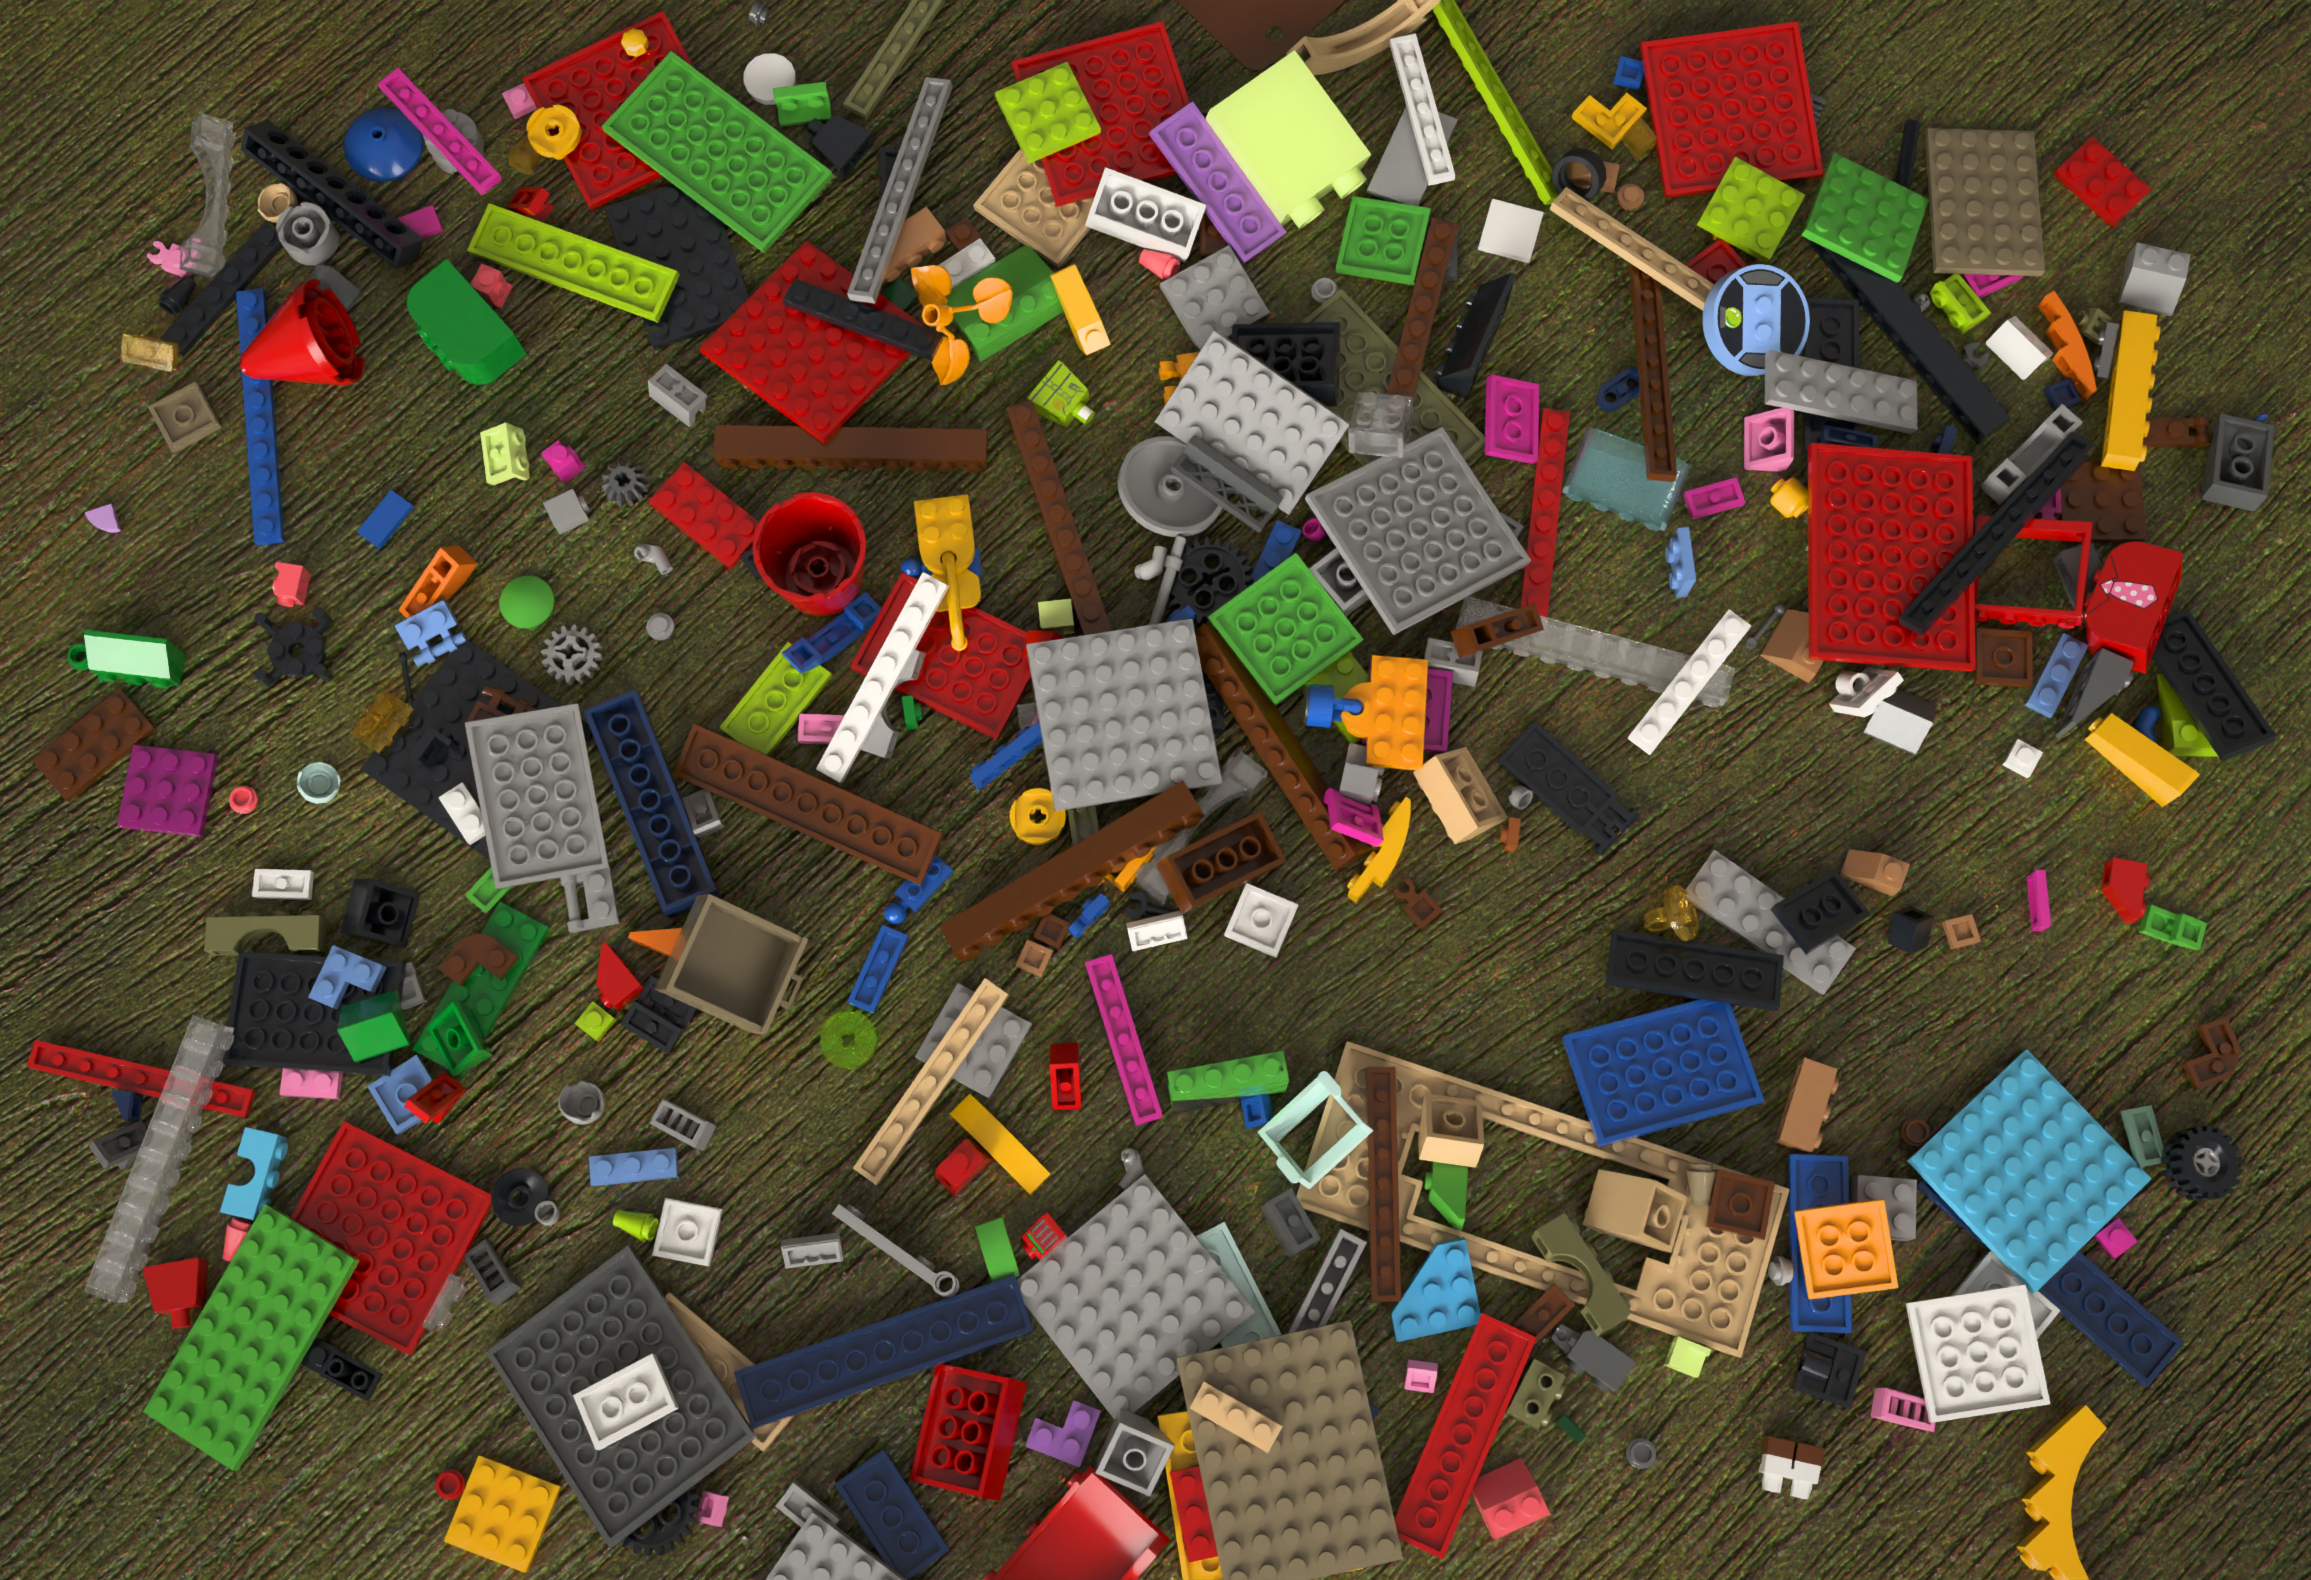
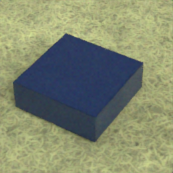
[2043,377,2083,411]

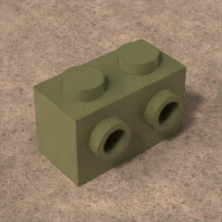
[1505,1358,1567,1429]

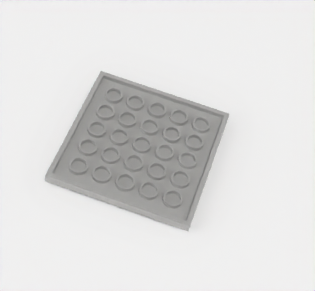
[1305,427,1531,635]
[1026,619,1222,811]
[1010,1174,1256,1420]

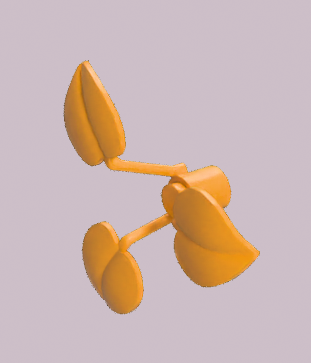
[911,265,1013,385]

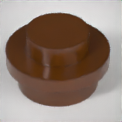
[1900,1118,1930,1147]

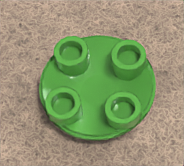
[499,576,556,630]

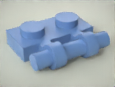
[395,600,467,667]

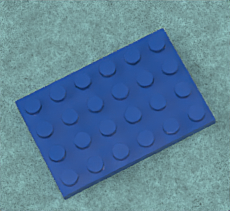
[1562,999,1764,1147]

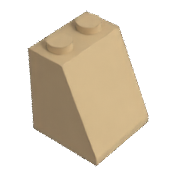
[1583,1169,1687,1253]

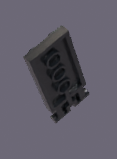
[1497,721,1639,855]

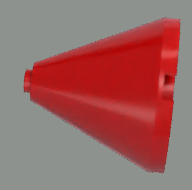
[240,279,365,386]

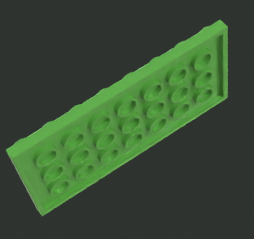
[602,51,833,253]
[143,1204,360,1471]

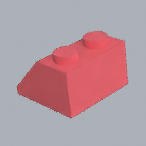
[1472,1458,1550,1539]

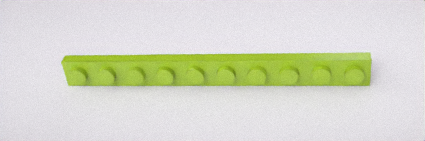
[1432,0,1560,205]

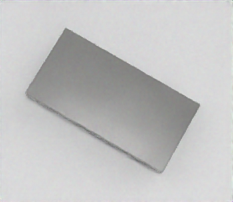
[1367,106,1458,206]

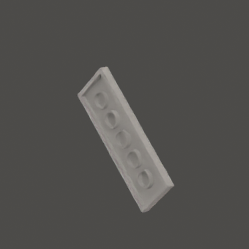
[1765,350,1918,434]
[1681,849,1856,995]

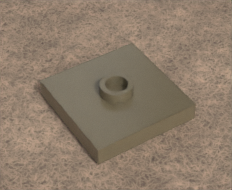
[147,381,222,453]

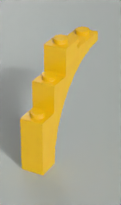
[2016,1405,2107,1580]

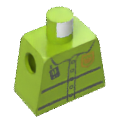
[1027,360,1095,427]

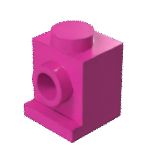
[541,440,586,484]

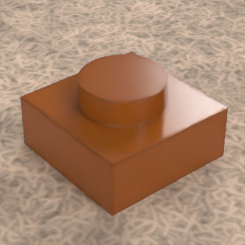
[1500,817,1521,852]

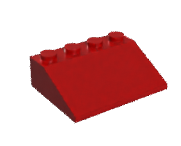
[909,1364,1027,1501]

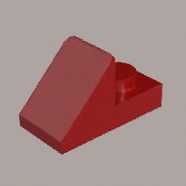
[505,187,554,223]
[404,1072,466,1124]

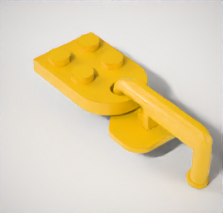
[914,494,981,651]

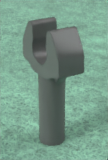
[1962,342,1990,370]

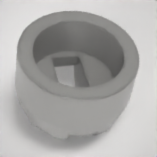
[1508,785,1533,810]
[535,1201,560,1226]

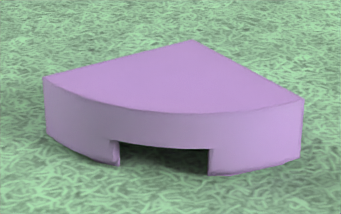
[85,504,121,533]

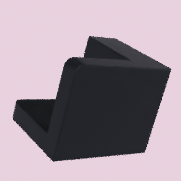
[1888,906,1934,954]

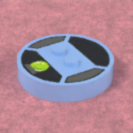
[1702,264,1810,376]

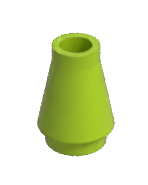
[613,1209,659,1241]

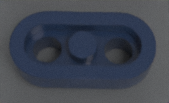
[1596,368,1640,412]

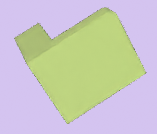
[1038,599,1075,634]
[1664,1336,1711,1378]

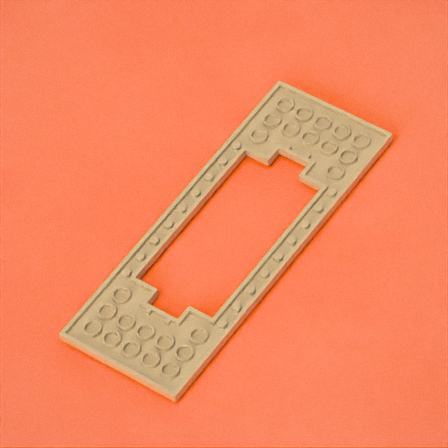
[1296,1041,1790,1358]

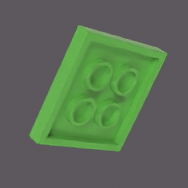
[1336,196,1431,286]

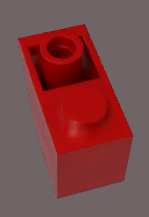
[2101,857,2150,924]

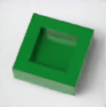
[902,695,923,730]

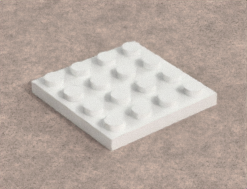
[1905,1285,2050,1423]

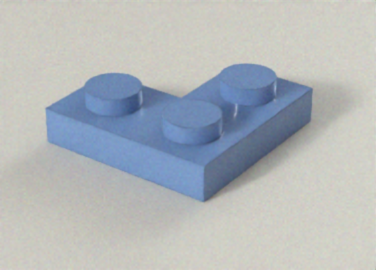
[308,945,387,1009]

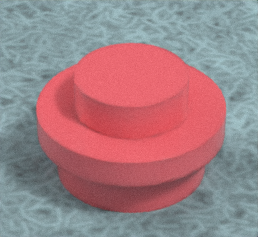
[229,786,258,814]

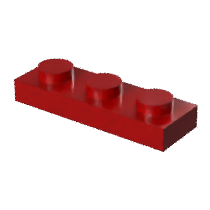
[1170,1465,1218,1563]

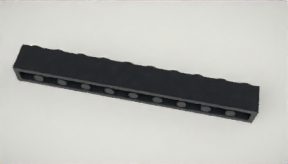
[1807,239,2011,445]

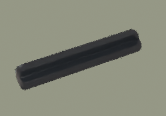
[1895,119,1920,190]

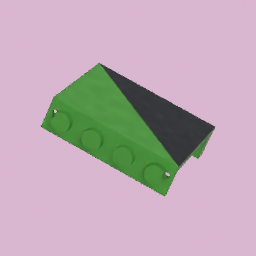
[1167,1051,1289,1114]

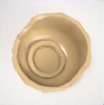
[258,183,298,223]

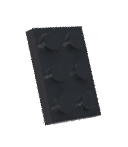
[1770,870,1871,954]

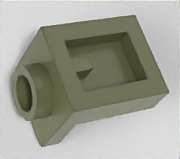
[2073,308,2118,348]

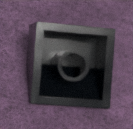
[340,878,420,948]

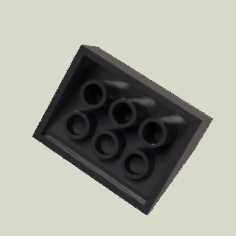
[1435,273,1516,400]
[1231,322,1341,406]

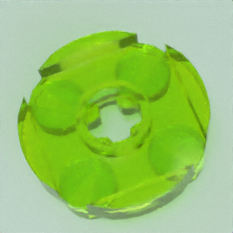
[820,1012,878,1070]

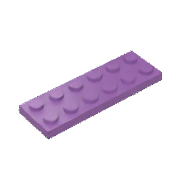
[1149,101,1287,265]

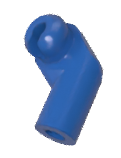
[2135,706,2161,743]

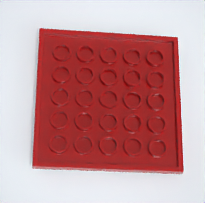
[522,11,694,211]
[1011,21,1190,207]
[1640,21,1824,199]
[700,241,927,444]
[291,1121,492,1356]

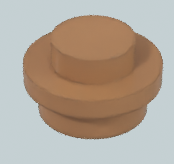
[1617,184,1644,210]

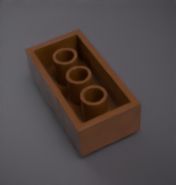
[1156,811,1287,914]

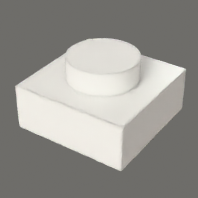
[2002,739,2043,778]

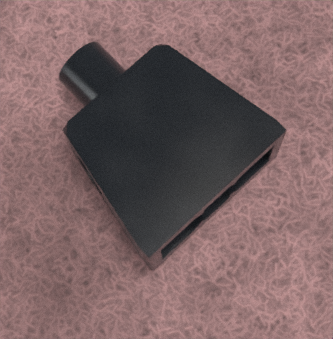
[807,115,874,181]

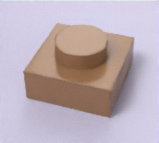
[1942,914,1981,950]
[1016,940,1054,978]

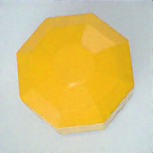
[621,28,649,57]

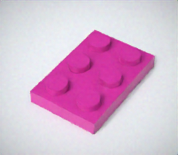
[1485,374,1539,464]

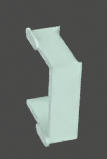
[1258,1071,1373,1189]

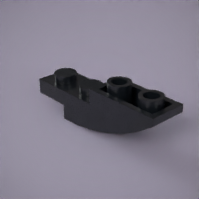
[300,1336,384,1401]

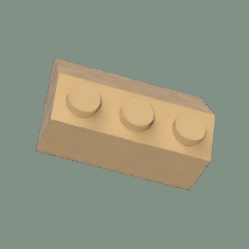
[1413,747,1508,844]

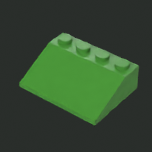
[945,245,1064,362]

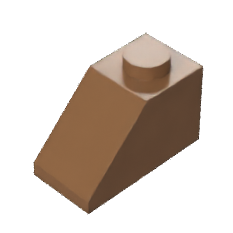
[1839,849,1910,897]

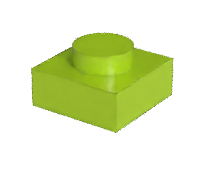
[574,1001,616,1042]

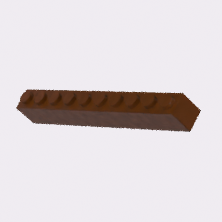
[1006,400,1112,636]
[713,425,989,473]
[1195,623,1370,870]
[939,780,1205,962]

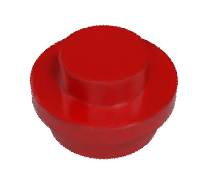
[435,1469,466,1500]

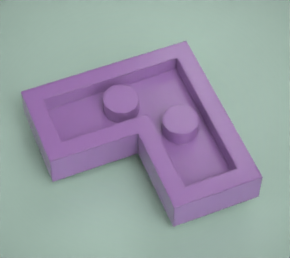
[1025,1400,1101,1467]

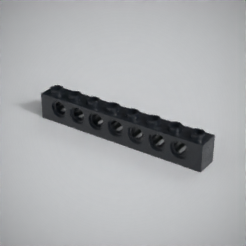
[240,120,424,269]

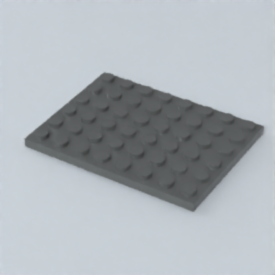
[485,1245,758,1547]

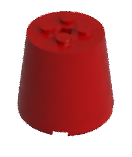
[753,492,866,616]

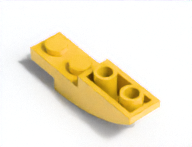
[1347,797,1411,903]

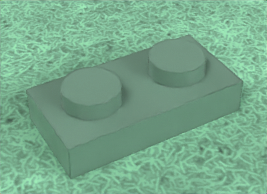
[2121,1105,2166,1168]

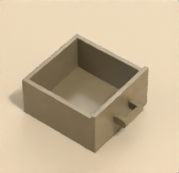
[655,894,808,1034]

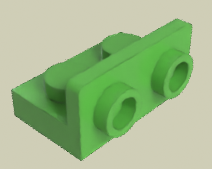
[773,82,832,127]

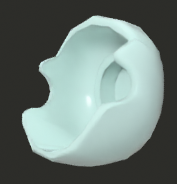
[297,761,340,804]

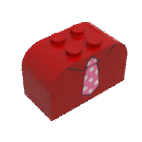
[2084,542,2183,674]

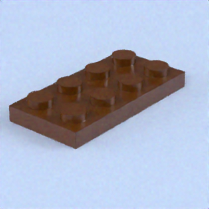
[32,688,157,802]

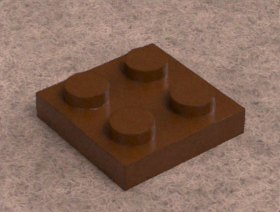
[1974,628,2033,688]
[1705,1169,1775,1240]

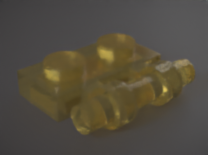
[350,690,414,754]

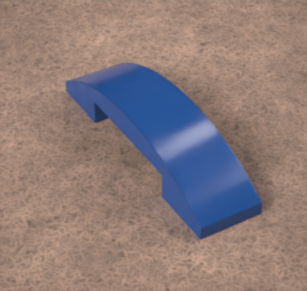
[782,592,882,674]

